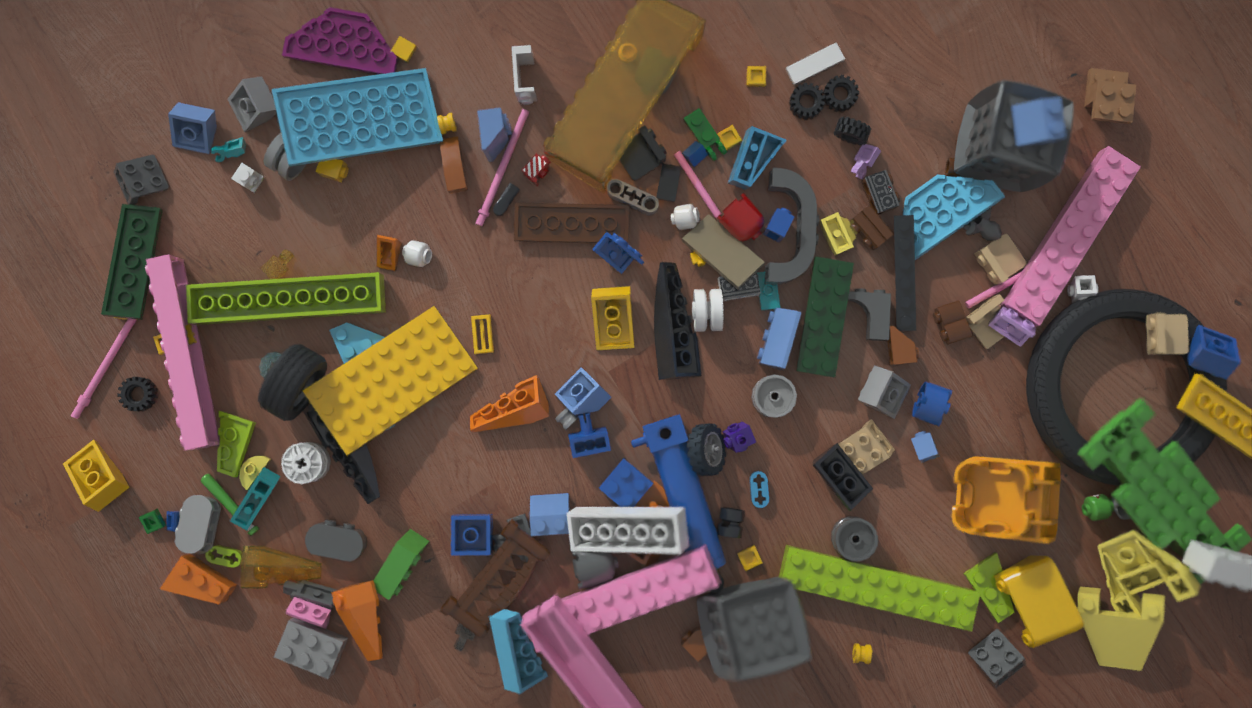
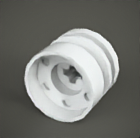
[281,442,331,484]

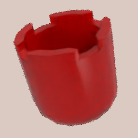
[715,193,764,242]

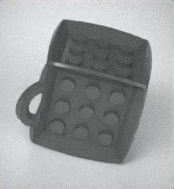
[954,80,1074,192]
[697,577,812,682]

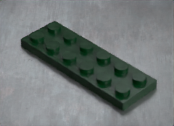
[101,204,163,320]
[796,257,854,378]

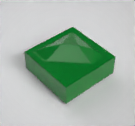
[138,508,166,534]

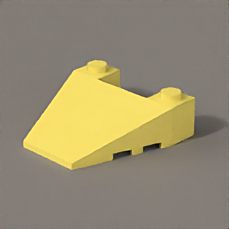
[1098,530,1201,614]
[1078,586,1165,671]

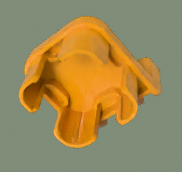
[952,457,1061,543]

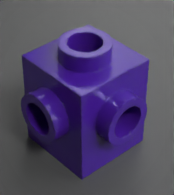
[723,422,756,453]

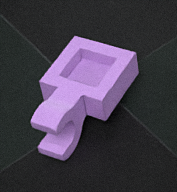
[851,144,881,179]

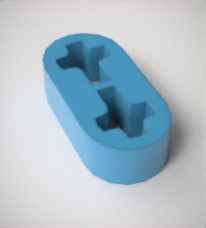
[749,471,769,508]

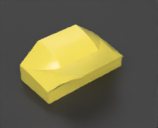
[820,212,856,255]

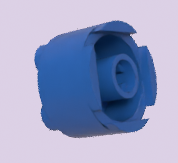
[912,382,952,426]

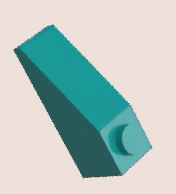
[230,467,281,530]

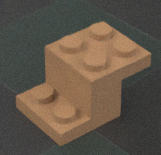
[1084,68,1136,124]

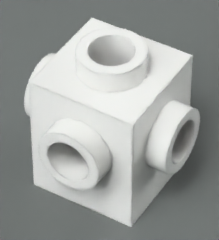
[1067,275,1098,303]

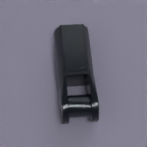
[493,183,520,216]

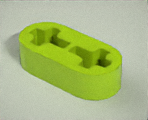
[205,545,244,568]

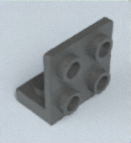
[114,155,169,205]
[968,629,1026,688]

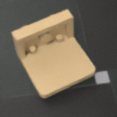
[974,234,1027,285]
[1146,313,1189,354]

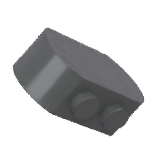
[305,519,367,562]

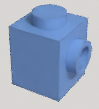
[911,431,940,463]

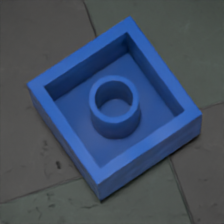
[599,458,653,507]
[451,514,493,555]

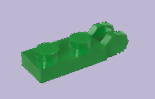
[683,108,727,161]

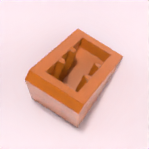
[377,235,402,271]

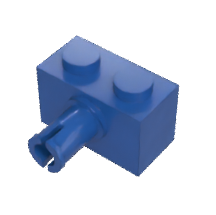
[568,412,611,458]

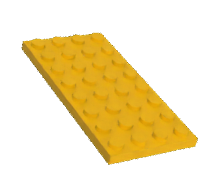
[303,306,478,456]

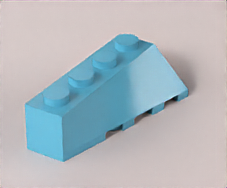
[489,609,548,694]

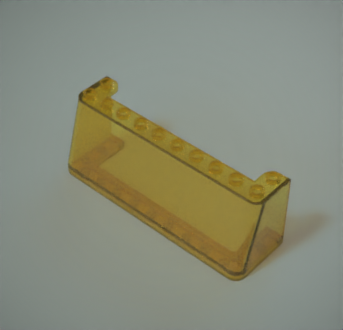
[543,0,706,194]

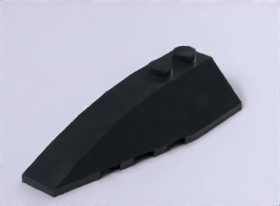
[654,262,702,380]
[303,404,380,504]

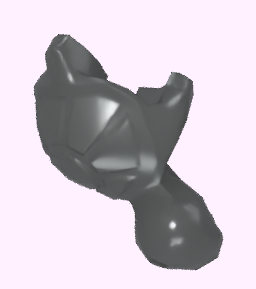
[962,207,1002,241]

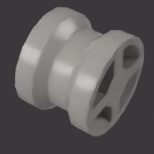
[555,408,579,430]

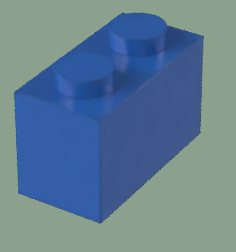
[763,208,795,243]

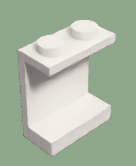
[512,45,537,105]

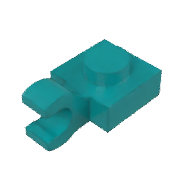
[211,137,246,162]

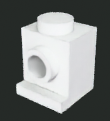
[231,163,265,193]

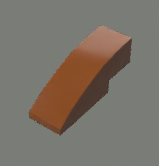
[440,136,468,194]

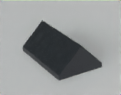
[813,443,873,511]

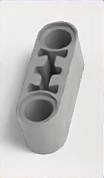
[607,179,659,215]

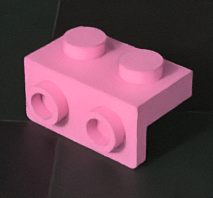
[286,597,331,629]

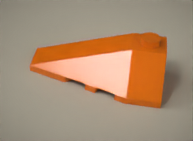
[470,375,549,432]
[331,580,383,661]

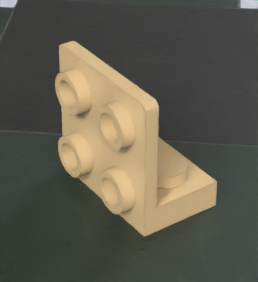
[966,294,1004,349]
[839,419,895,475]

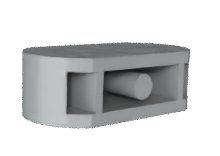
[175,495,221,554]

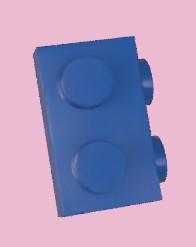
[592,232,644,274]

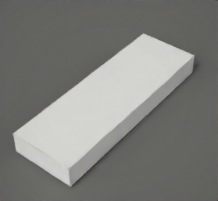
[785,42,845,86]

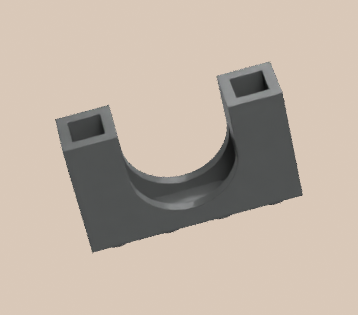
[848,289,891,341]

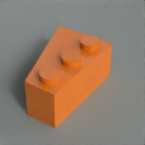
[160,554,237,604]

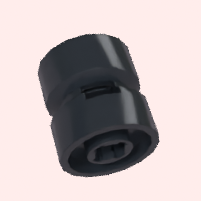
[717,507,745,538]

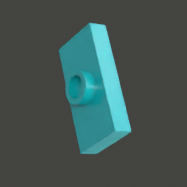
[757,272,781,311]

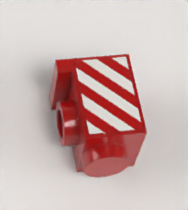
[521,153,551,186]

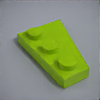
[217,411,256,477]
[963,552,1015,623]

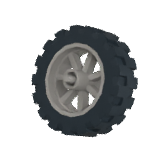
[687,423,727,476]

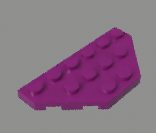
[282,7,398,75]

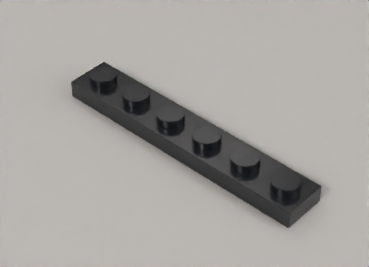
[894,215,916,331]

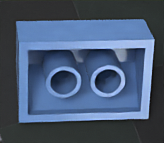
[478,108,512,162]
[757,307,801,370]

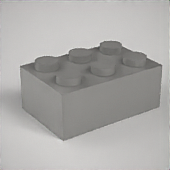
[274,617,348,679]

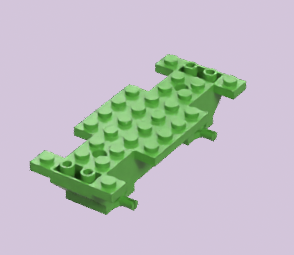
[1078,398,1252,584]

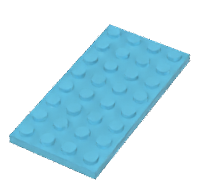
[272,68,443,167]

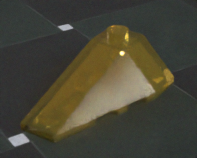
[240,545,322,589]

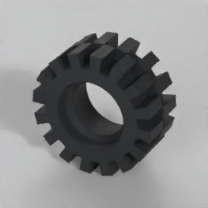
[823,75,859,112]
[789,83,825,120]
[834,117,872,145]
[117,377,158,411]

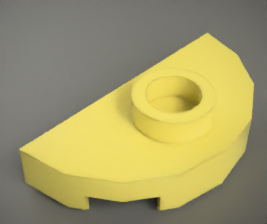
[239,456,271,490]

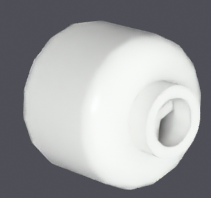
[671,204,700,230]
[402,240,432,267]

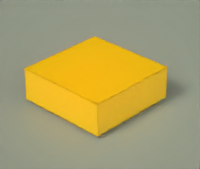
[390,36,417,63]
[746,66,766,87]
[717,125,742,150]
[737,545,763,571]

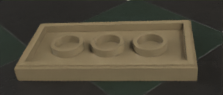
[682,214,765,290]

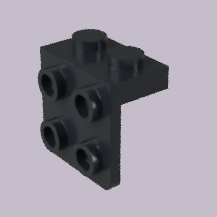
[615,125,667,181]

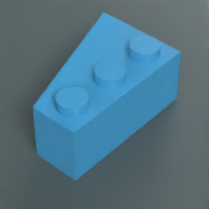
[728,126,787,190]

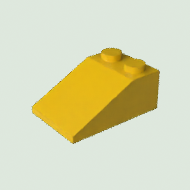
[591,286,635,350]
[63,440,129,512]

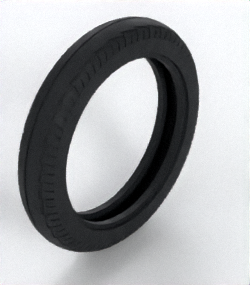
[1026,289,1227,486]

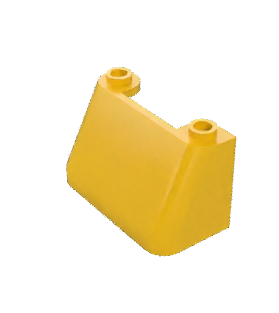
[994,555,1084,648]

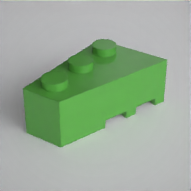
[374,529,429,600]

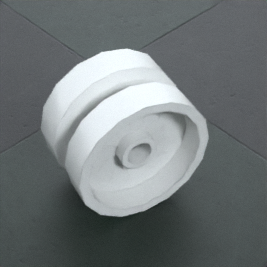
[692,289,723,332]

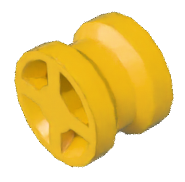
[437,113,457,135]
[852,643,872,664]

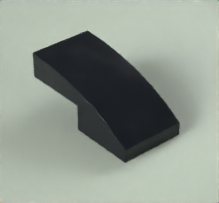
[656,163,681,203]

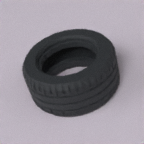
[258,344,327,421]

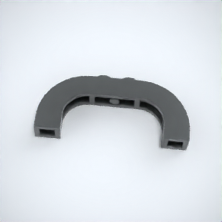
[764,168,819,285]

